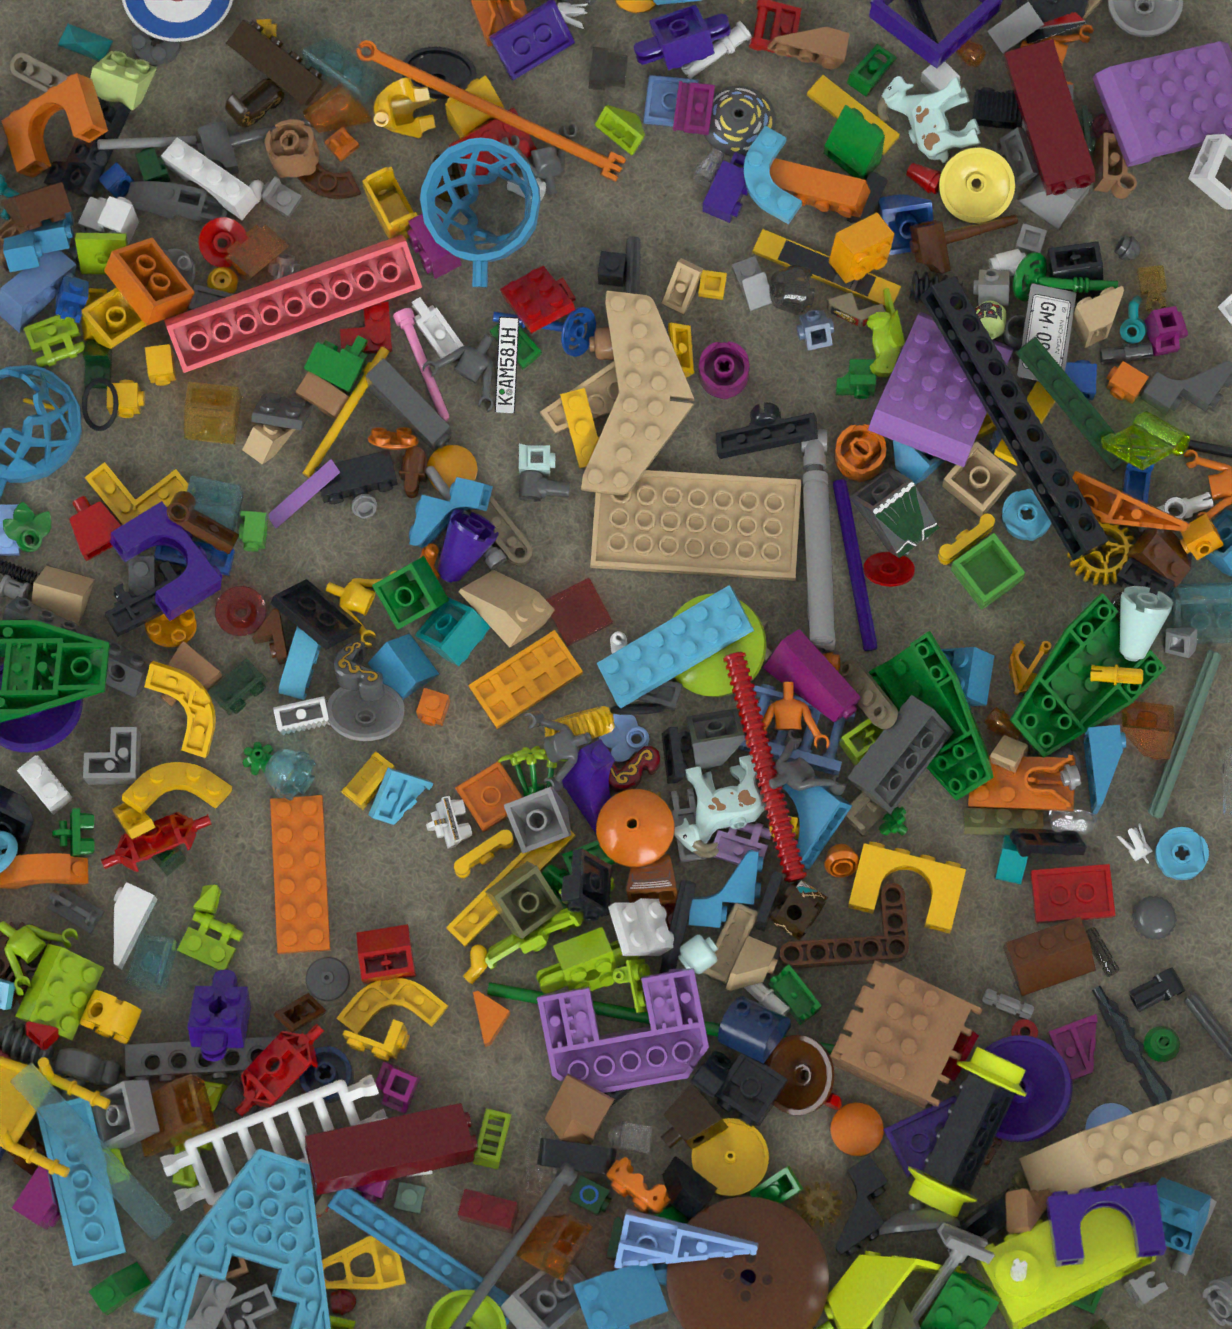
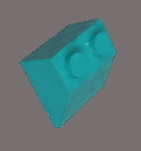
[415,597,491,666]

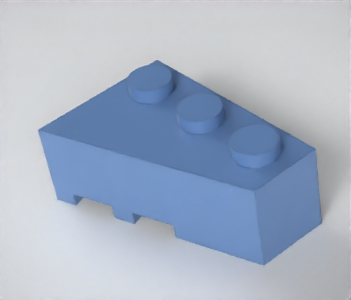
[0,250,76,333]

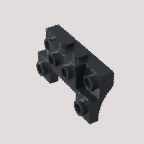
[44,96,131,197]

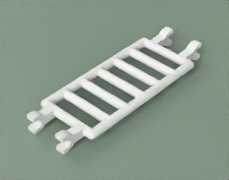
[160,1075,388,1211]

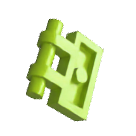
[24,315,85,367]
[177,911,244,971]

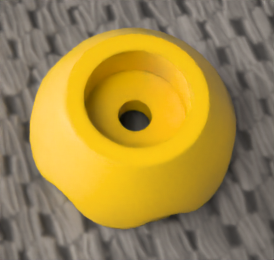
[207,267,238,294]

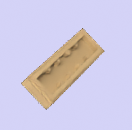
[703,903,758,984]

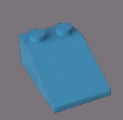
[1083,725,1126,815]
[573,1264,669,1329]

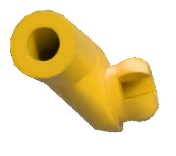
[463,944,488,984]

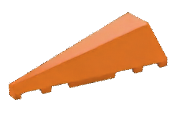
[1072,471,1190,532]

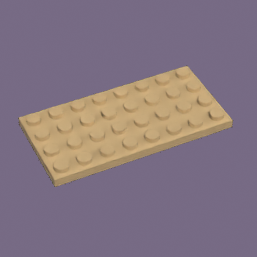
[590,470,801,581]

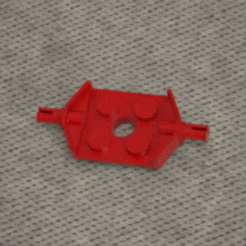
[101,812,212,872]
[235,1023,324,1117]

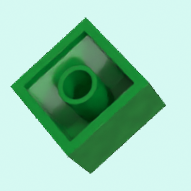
[372,556,449,630]

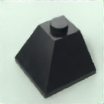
[0,785,34,856]

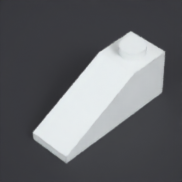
[114,882,158,970]

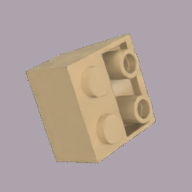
[1072,286,1124,348]

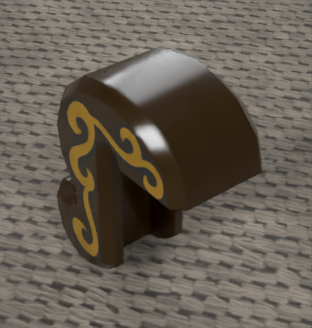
[225,78,284,127]

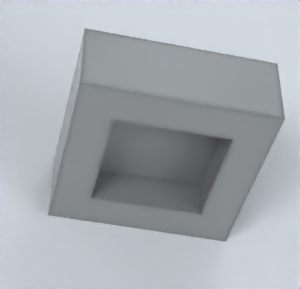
[1015,223,1047,254]

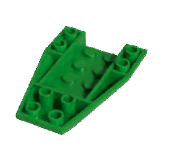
[1010,593,1166,758]
[869,631,994,801]

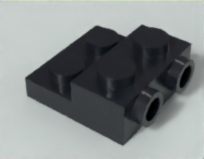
[561,848,612,921]
[714,1053,788,1127]

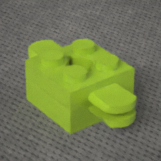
[536,927,639,994]

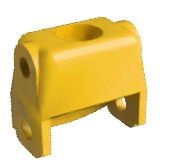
[362,167,418,240]

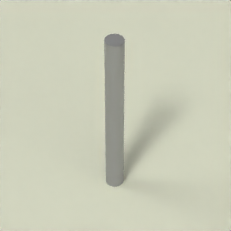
[97,136,197,150]

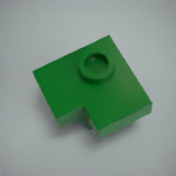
[836,359,876,399]

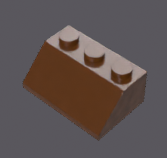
[1003,917,1096,996]

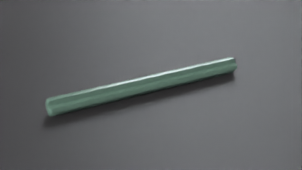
[1148,650,1221,818]

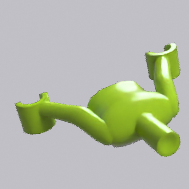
[0,921,78,996]

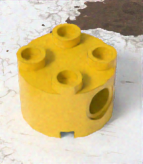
[79,990,142,1045]

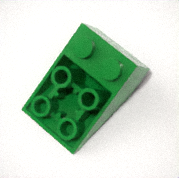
[824,105,885,180]

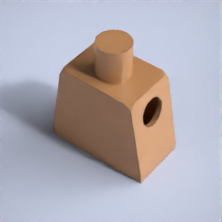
[160,641,223,707]

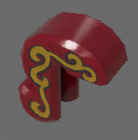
[609,746,660,792]

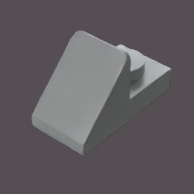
[732,256,774,312]

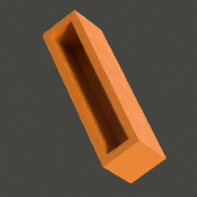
[769,158,871,218]

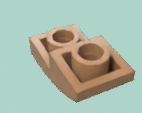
[296,371,349,419]

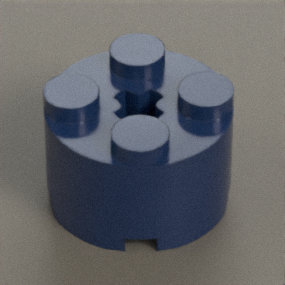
[299,1046,354,1103]

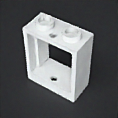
[1188,134,1232,210]

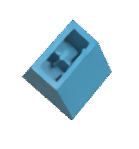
[941,647,994,706]
[1155,1177,1211,1255]

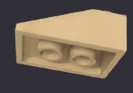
[459,570,555,647]

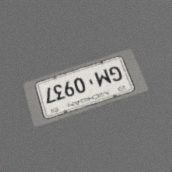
[1017,284,1076,381]

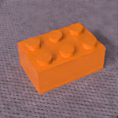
[104,238,195,326]

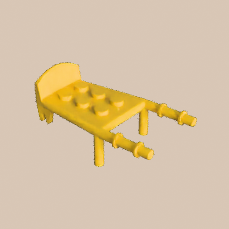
[0,1056,111,1178]

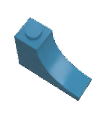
[783,775,853,869]

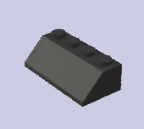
[847,695,954,814]

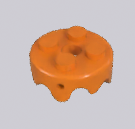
[606,1157,671,1214]

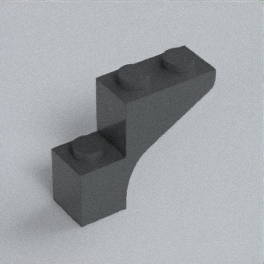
[1141,361,1232,415]

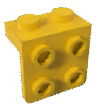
[343,1019,410,1062]

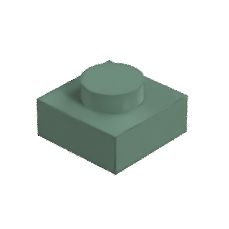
[394,1182,426,1214]

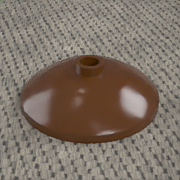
[764,1035,834,1115]

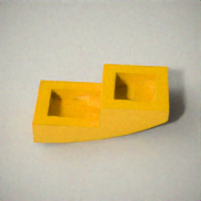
[112,802,155,839]

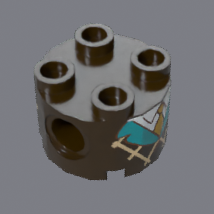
[770,880,828,941]

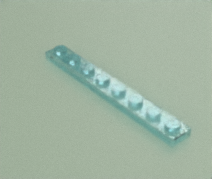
[10,1063,174,1241]

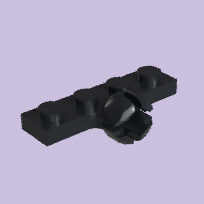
[716,402,818,459]

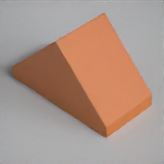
[473,991,510,1047]

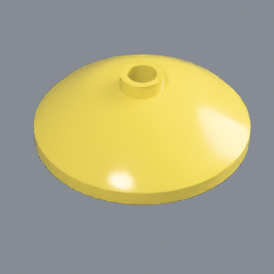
[939,147,1015,223]

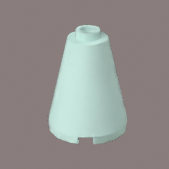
[1120,586,1173,661]

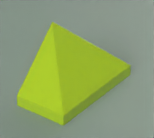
[595,105,645,156]

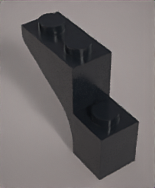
[836,1155,888,1257]

